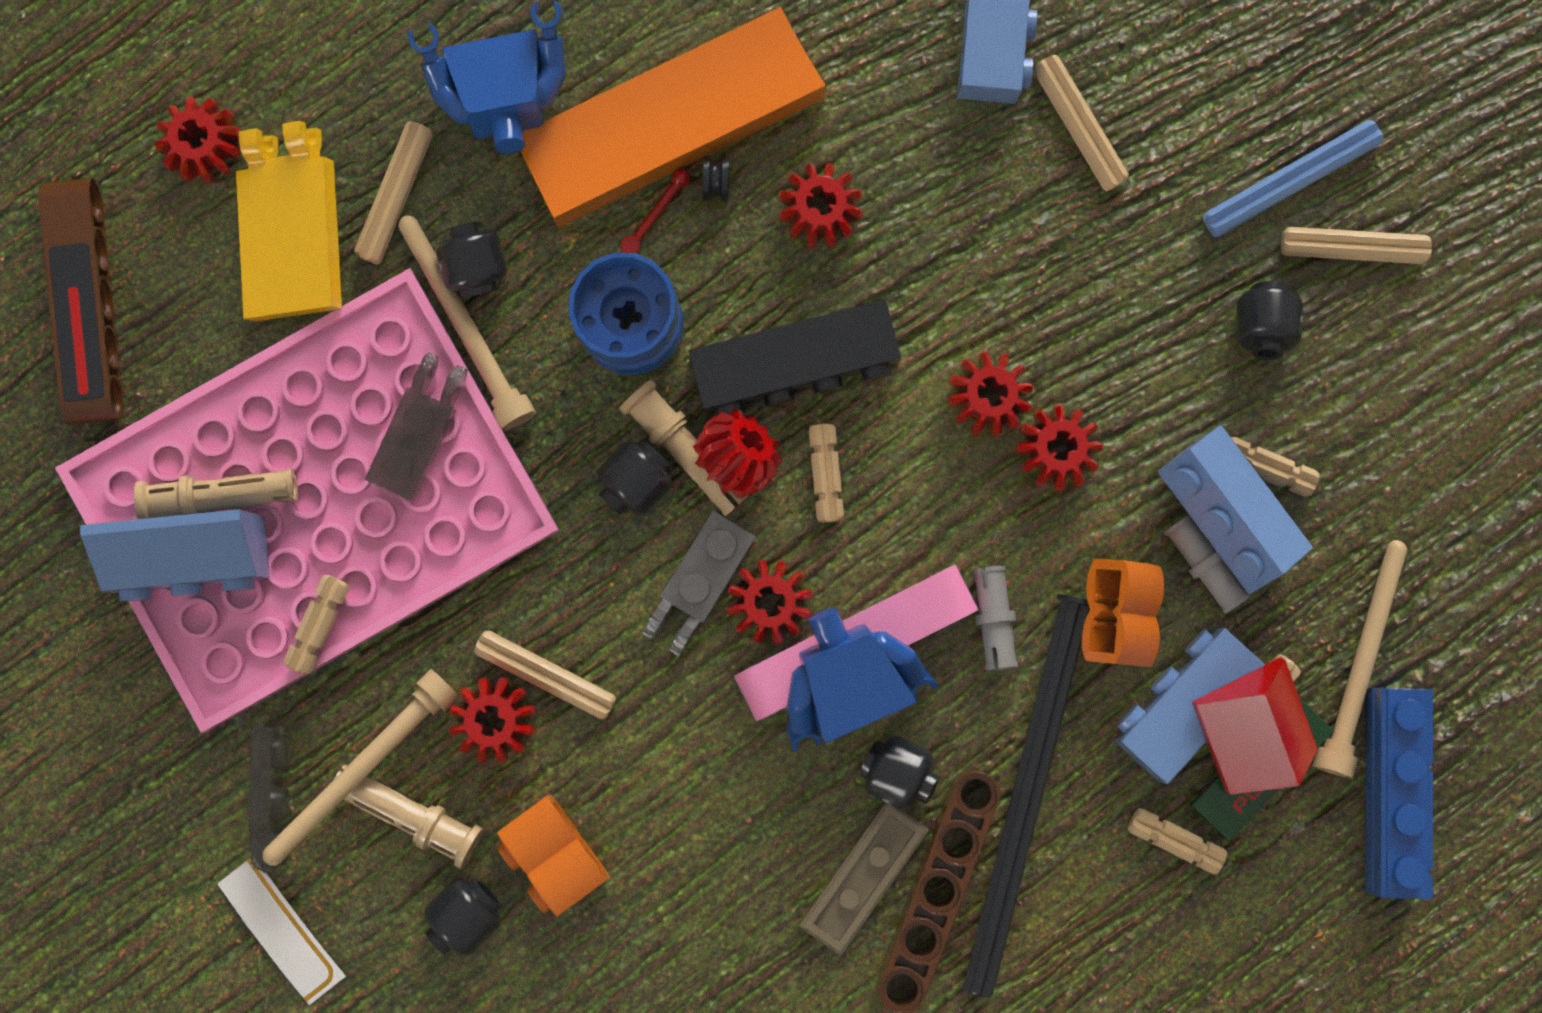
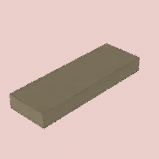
[799,803,929,956]

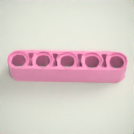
[734,564,979,722]

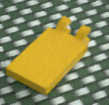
[236,121,342,322]

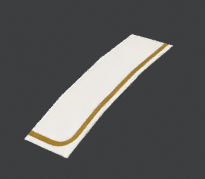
[218,855,346,1005]

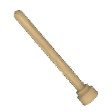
[398,215,536,432]
[1312,540,1407,779]
[263,669,459,866]

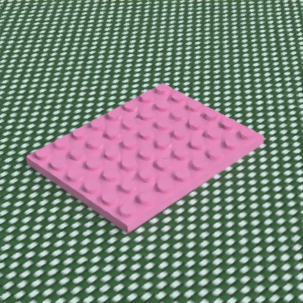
[55,268,560,733]

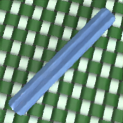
[1203,120,1384,237]

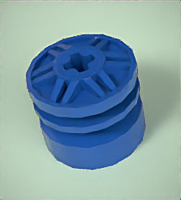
[568,253,684,375]

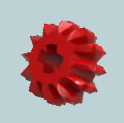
[155,97,242,184]
[779,163,863,249]
[947,351,1034,438]
[1015,405,1103,492]
[693,409,782,499]
[727,559,813,645]
[449,678,536,763]

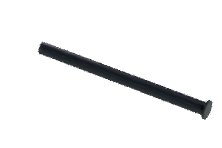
[964,594,1090,998]

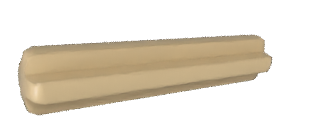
[1034,55,1128,191]
[354,121,433,264]
[1280,227,1432,264]
[474,631,616,719]

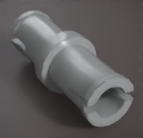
[1164,515,1252,614]
[973,566,1019,671]

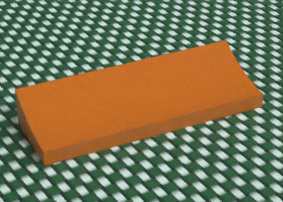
[520,7,826,229]

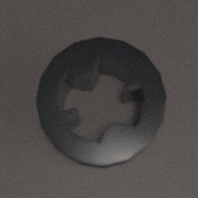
[703,155,729,202]

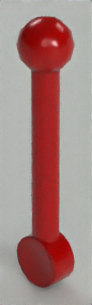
[621,168,691,254]

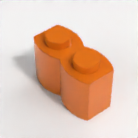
[1082,559,1164,667]
[497,795,610,917]

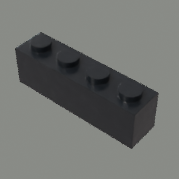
[689,299,901,417]

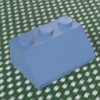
[80,509,270,602]

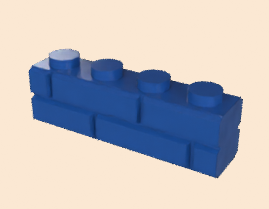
[1365,688,1433,899]

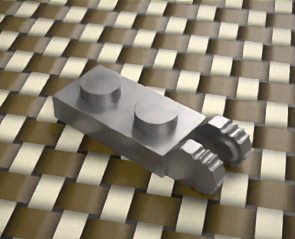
[642,511,756,656]

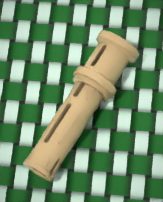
[619,379,749,517]
[134,469,298,519]
[334,764,484,870]

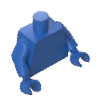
[408,0,566,154]
[786,608,938,751]

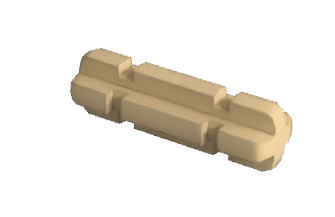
[808,423,844,523]
[1231,437,1320,497]
[284,575,349,674]
[1128,808,1227,874]

